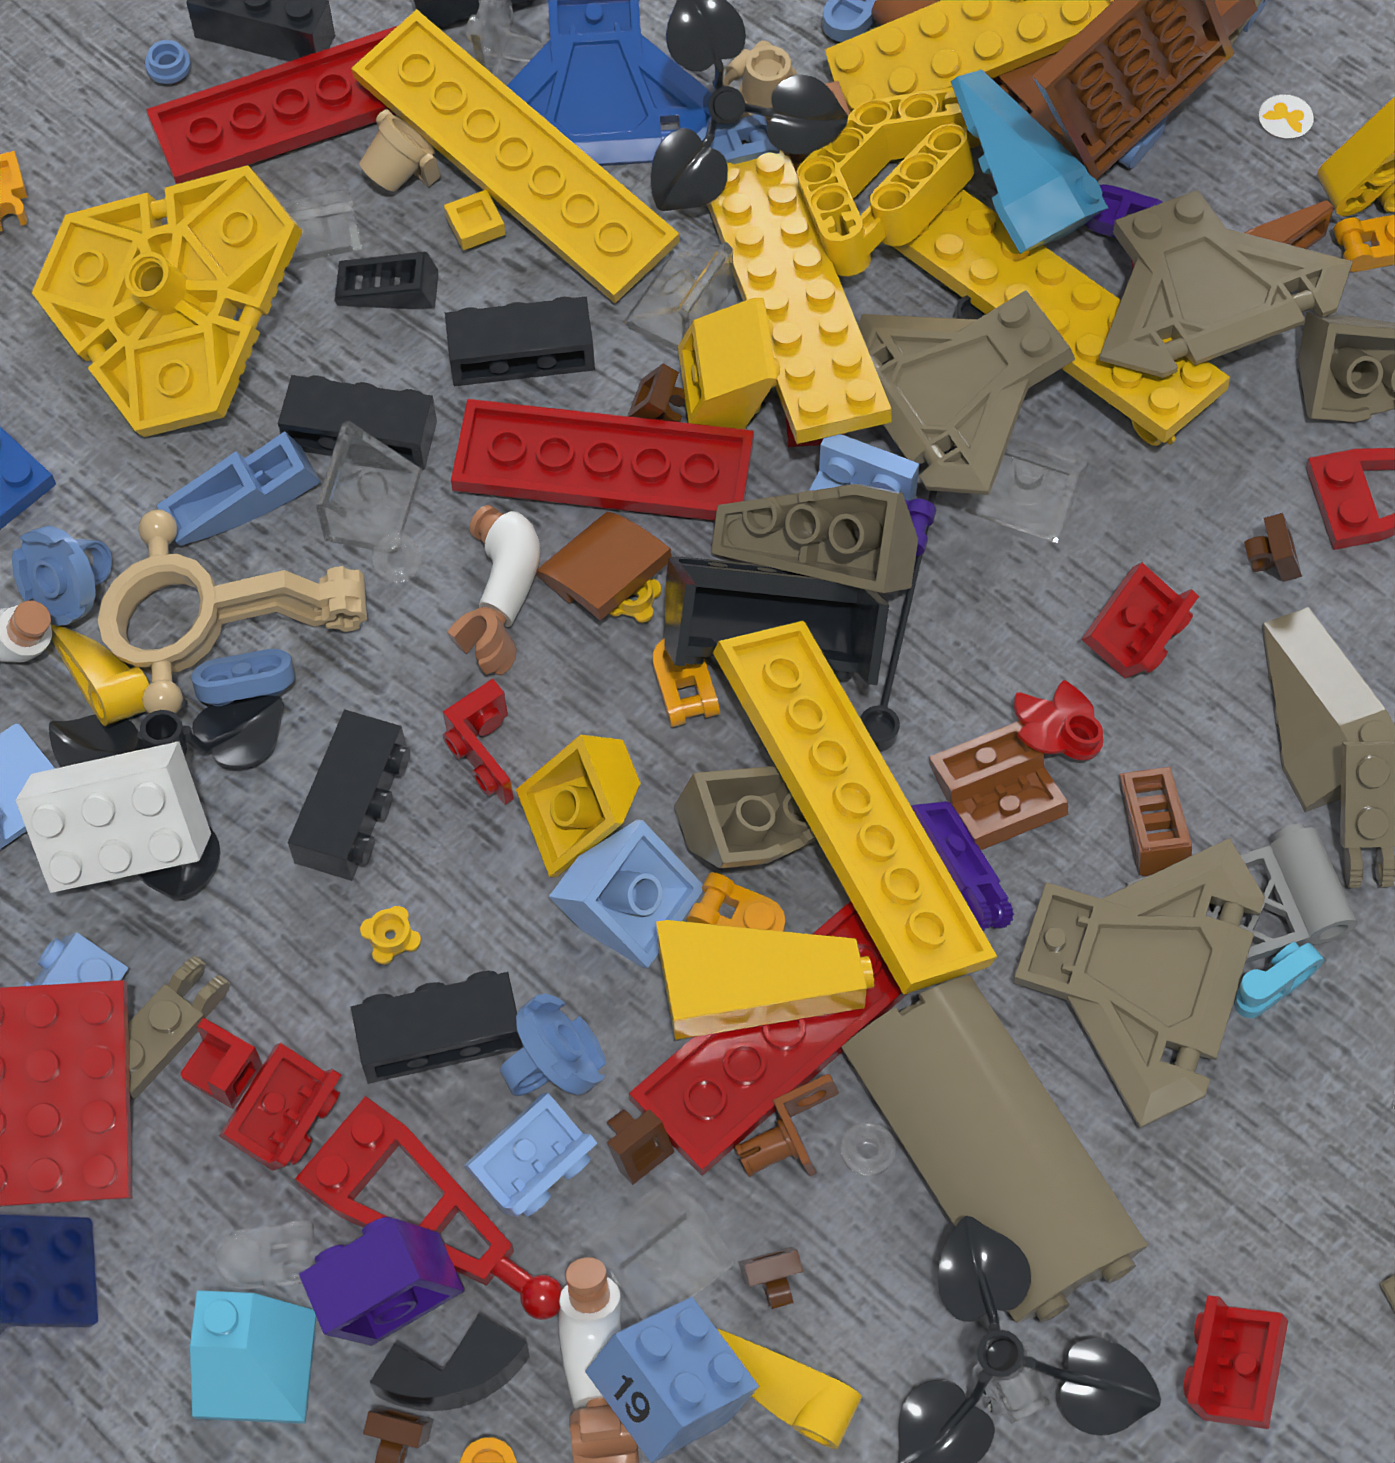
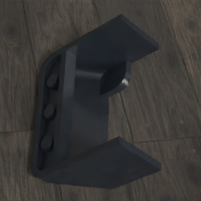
[665,557,889,685]

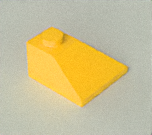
[516,734,641,878]

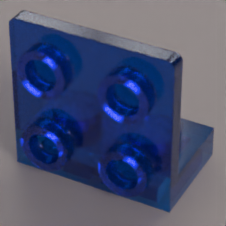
[0,1215,98,1334]

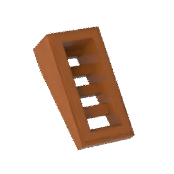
[1244,200,1333,249]
[1120,767,1192,876]

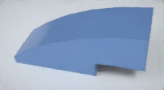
[157,431,321,546]

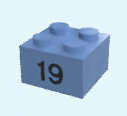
[585,1297,760,1463]

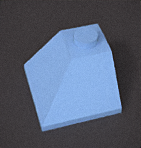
[549,820,703,968]

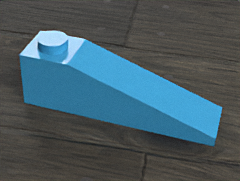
[951,70,1108,254]

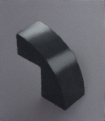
[370,1314,530,1411]

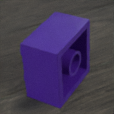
[299,1217,465,1346]

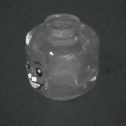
[972,1339,1056,1423]

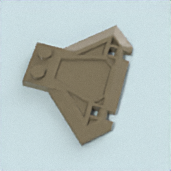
[1099,190,1353,378]
[858,290,1075,495]
[1014,838,1265,1128]

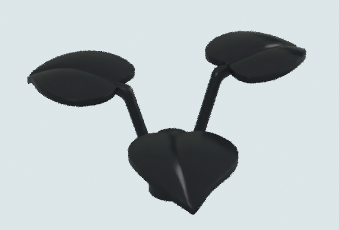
[650,0,848,211]
[49,695,283,899]
[898,1216,1161,1463]

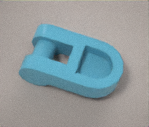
[1234,942,1325,1018]

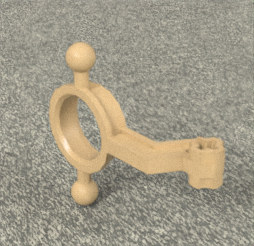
[98,509,367,714]

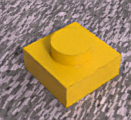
[444,190,506,251]

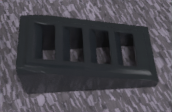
[334,251,439,309]

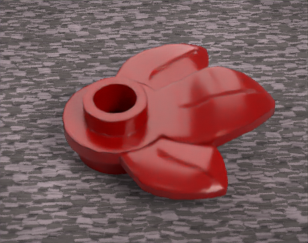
[1014,680,1103,760]

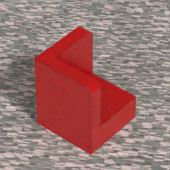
[180,1018,263,1109]

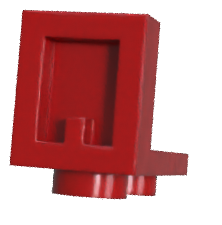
[442,678,514,805]

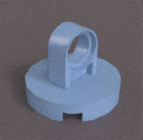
[12,525,112,626]
[500,993,606,1096]

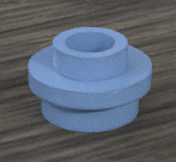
[145,40,191,84]

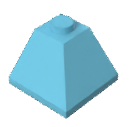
[190,1290,317,1424]

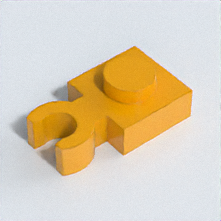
[0,151,28,231]

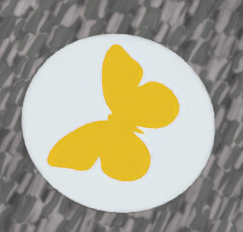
[1259,95,1314,139]

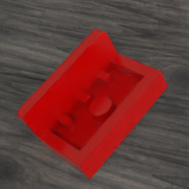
[1081,562,1199,678]
[219,1042,341,1171]
[1184,1295,1288,1429]

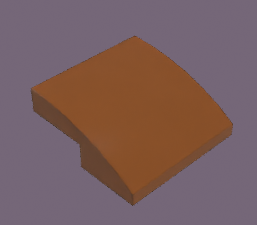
[536,511,672,620]
[929,721,1068,850]

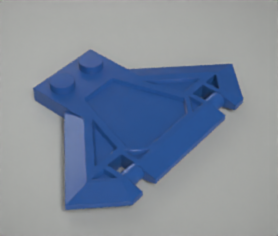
[507,0,710,166]

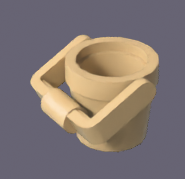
[723,40,797,120]
[359,109,441,192]

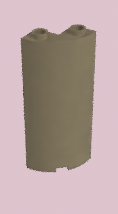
[842,975,1149,1323]

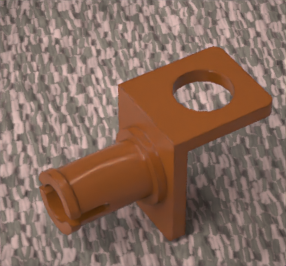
[735,1074,839,1177]

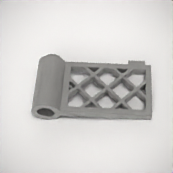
[1127,823,1358,964]

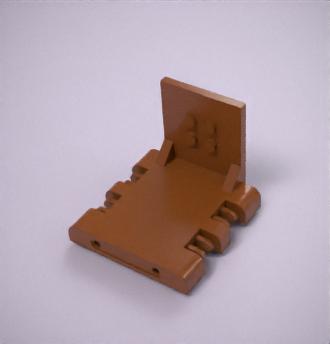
[871,0,1258,180]

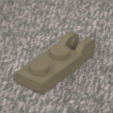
[1340,741,1395,888]
[128,956,230,1100]

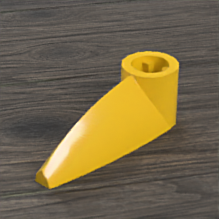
[50,624,149,726]
[717,1328,862,1449]

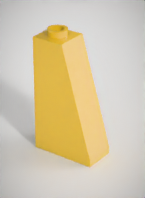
[656,920,874,1040]

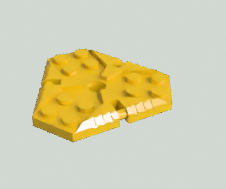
[32,165,303,437]

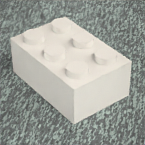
[16,741,211,893]

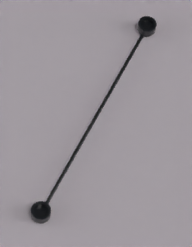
[860,295,986,751]

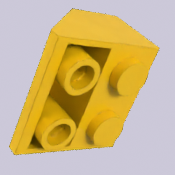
[678,297,780,429]

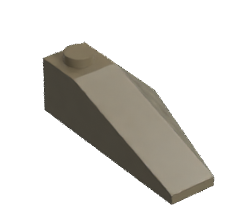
[1298,312,1395,422]
[711,484,918,593]
[1262,607,1395,812]
[674,766,817,868]

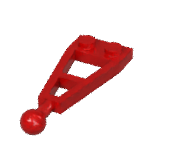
[1306,448,1395,550]
[295,1096,563,1320]

